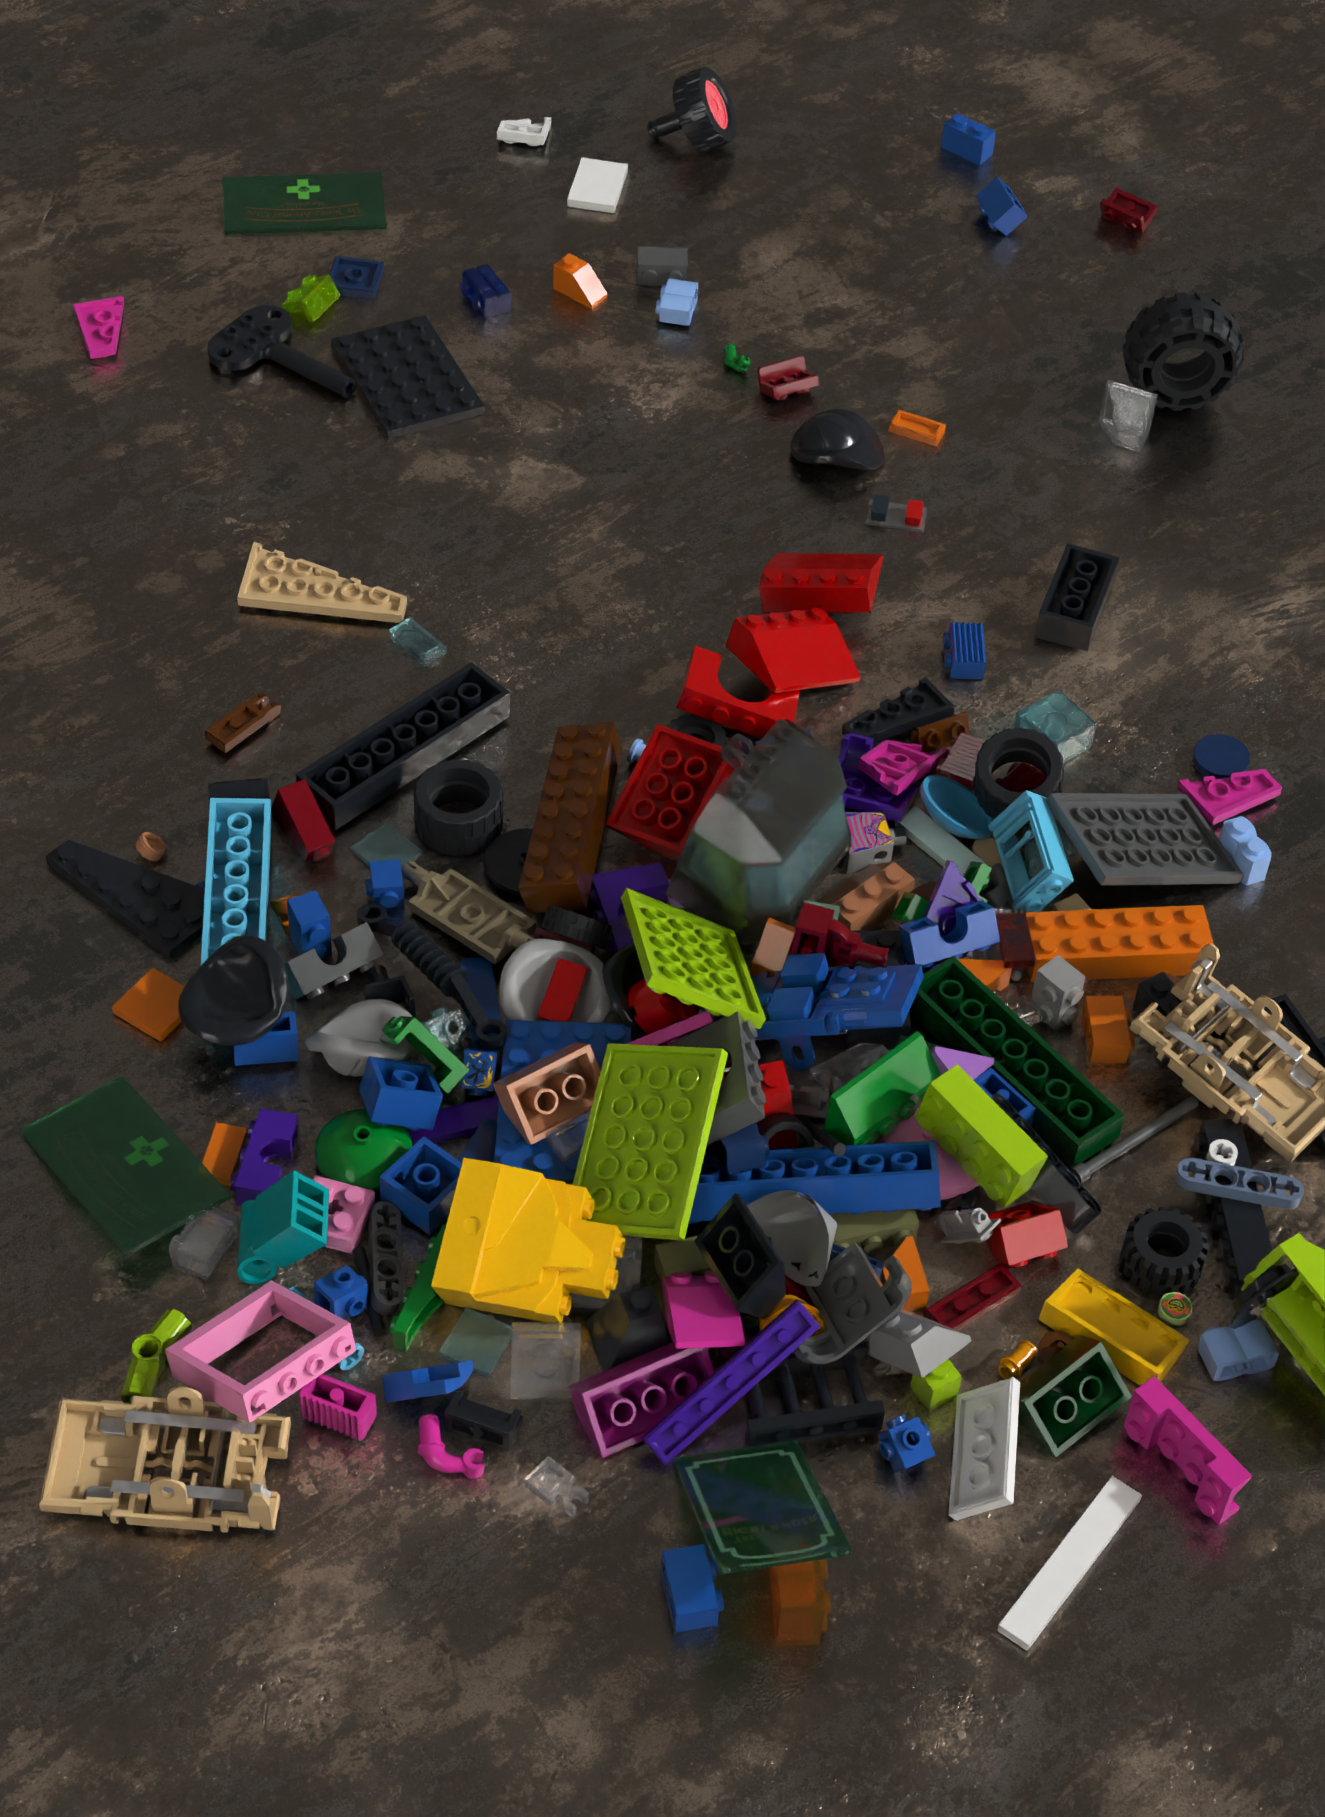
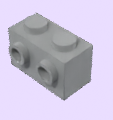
[1029,955,1086,1031]

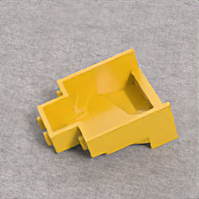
[431,1157,626,1325]

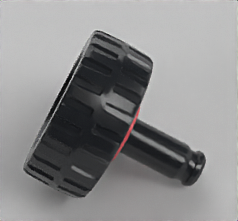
[647,67,736,152]

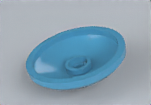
[920,775,994,840]

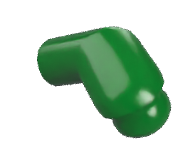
[724,344,751,372]

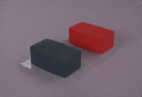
[866,495,927,532]

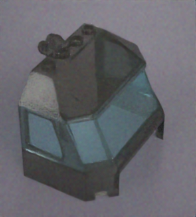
[665,719,852,945]

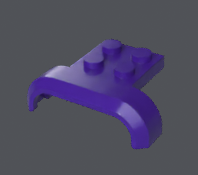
[814,733,918,822]

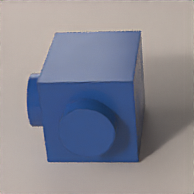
[365,859,404,908]

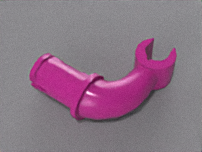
[417,1414,485,1479]

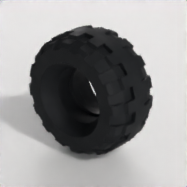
[1123,292,1245,411]

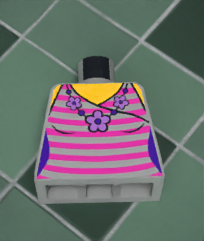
[834,812,907,874]

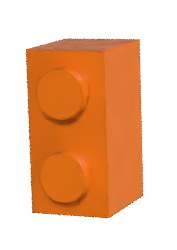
[1081,996,1135,1064]

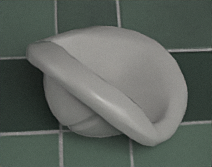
[499,939,612,1023]
[305,999,415,1077]

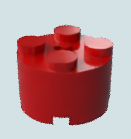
[628,978,700,1034]

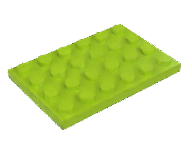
[621,888,766,1029]
[572,1043,728,1241]

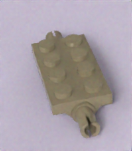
[401,861,537,964]

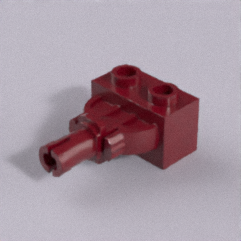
[791,902,889,968]

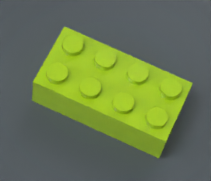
[914,1064,1048,1209]

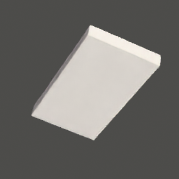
[948,1377,1020,1521]

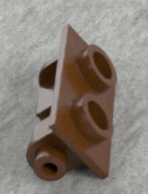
[910,712,970,752]

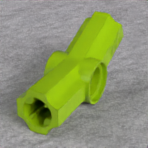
[121,1309,192,1404]

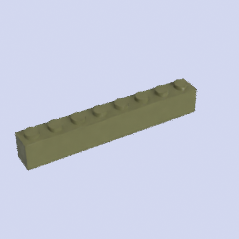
[654,1209,919,1286]

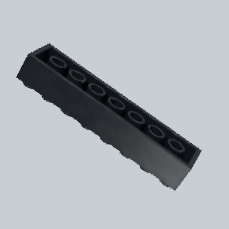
[296,662,510,830]

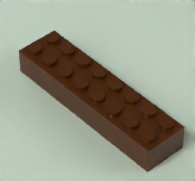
[519,722,622,913]

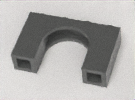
[671,1011,766,1146]

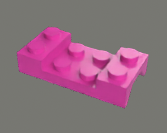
[1123,1376,1252,1525]

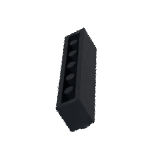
[1194,1119,1272,1299]

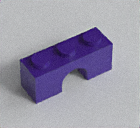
[230,1108,299,1206]

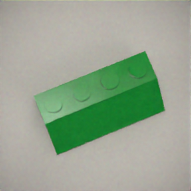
[824,1031,941,1146]

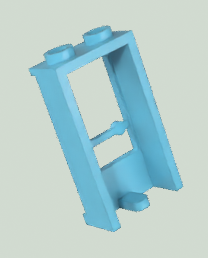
[988,790,1074,912]

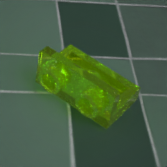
[281,274,340,322]

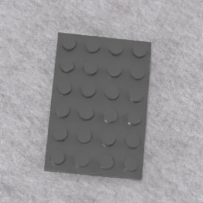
[1046,793,1244,885]

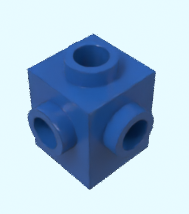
[314,1265,369,1320]
[878,1415,935,1472]

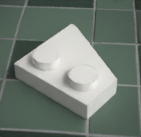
[497,117,551,146]

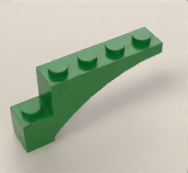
[389,1224,446,1352]

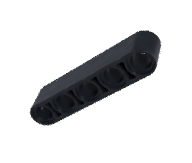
[991,1093,1102,1234]

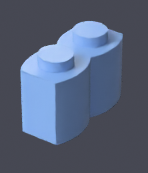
[655,278,699,326]
[1219,816,1271,886]
[1197,1320,1279,1381]

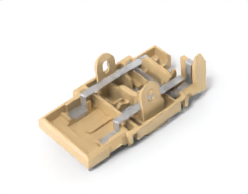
[1129,943,1325,1163]
[39,1387,291,1533]

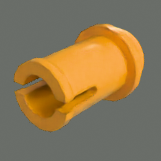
[998,1340,1038,1380]

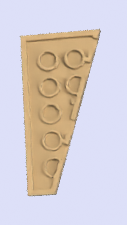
[237,542,407,623]

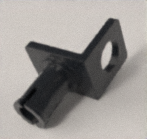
[364,965,416,1018]

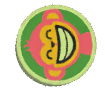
[1158,1292,1193,1327]

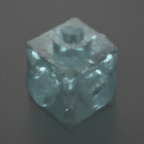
[420,1006,471,1052]

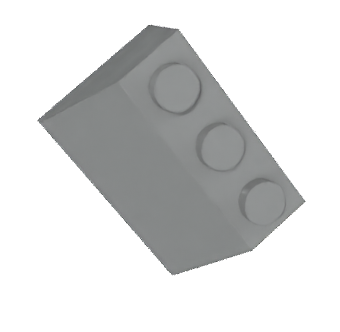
[860,1309,972,1378]

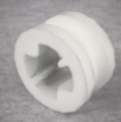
[1206,1139,1238,1166]

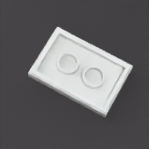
[567,157,628,213]

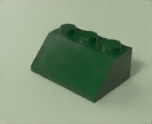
[1018,1335,1132,1458]

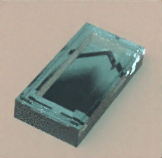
[389,617,447,666]

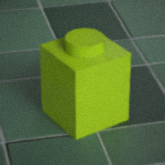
[910,1359,962,1412]

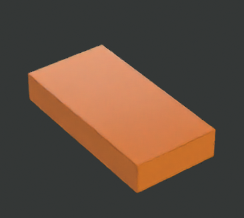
[888,410,946,447]
[198,1122,248,1186]

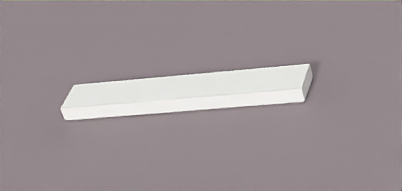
[997,1476,1142,1651]

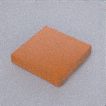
[112,968,185,1042]

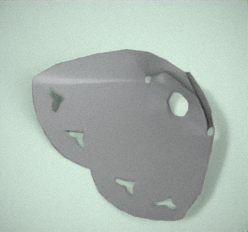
[747,1191,837,1286]

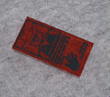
[995,913,1036,968]

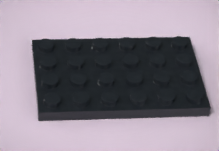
[331,315,485,440]

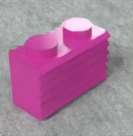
[299,1374,377,1441]

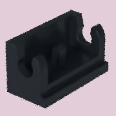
[444,1389,523,1452]

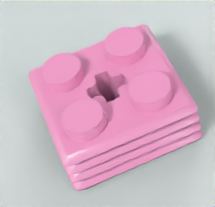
[312,1175,375,1254]

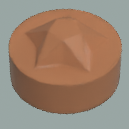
[135,832,167,861]

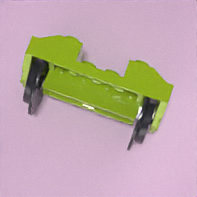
[1228,1233,1325,1447]

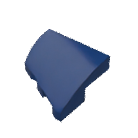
[382,1360,474,1403]

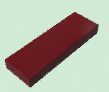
[923,1263,1022,1331]

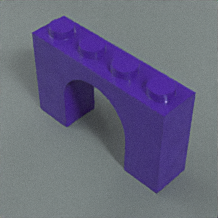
[588,862,669,954]

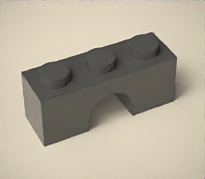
[284,922,384,1000]

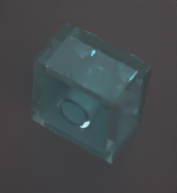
[1013,690,1097,762]

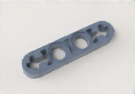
[1175,1158,1304,1210]

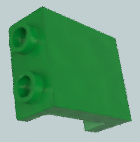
[379,1016,469,1094]

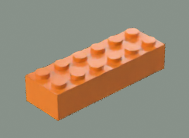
[1021,905,1214,982]

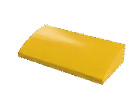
[1038,1268,1190,1386]

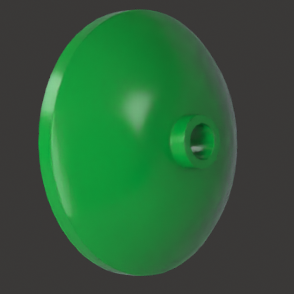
[315,1109,412,1191]

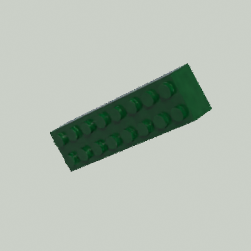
[909,956,1125,1167]

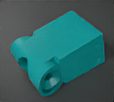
[237,1170,329,1284]

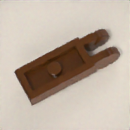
[205,693,282,753]

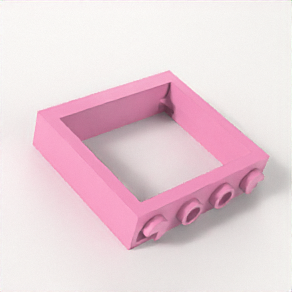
[165,1280,356,1423]

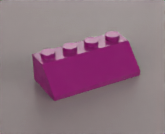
[568,1342,714,1458]

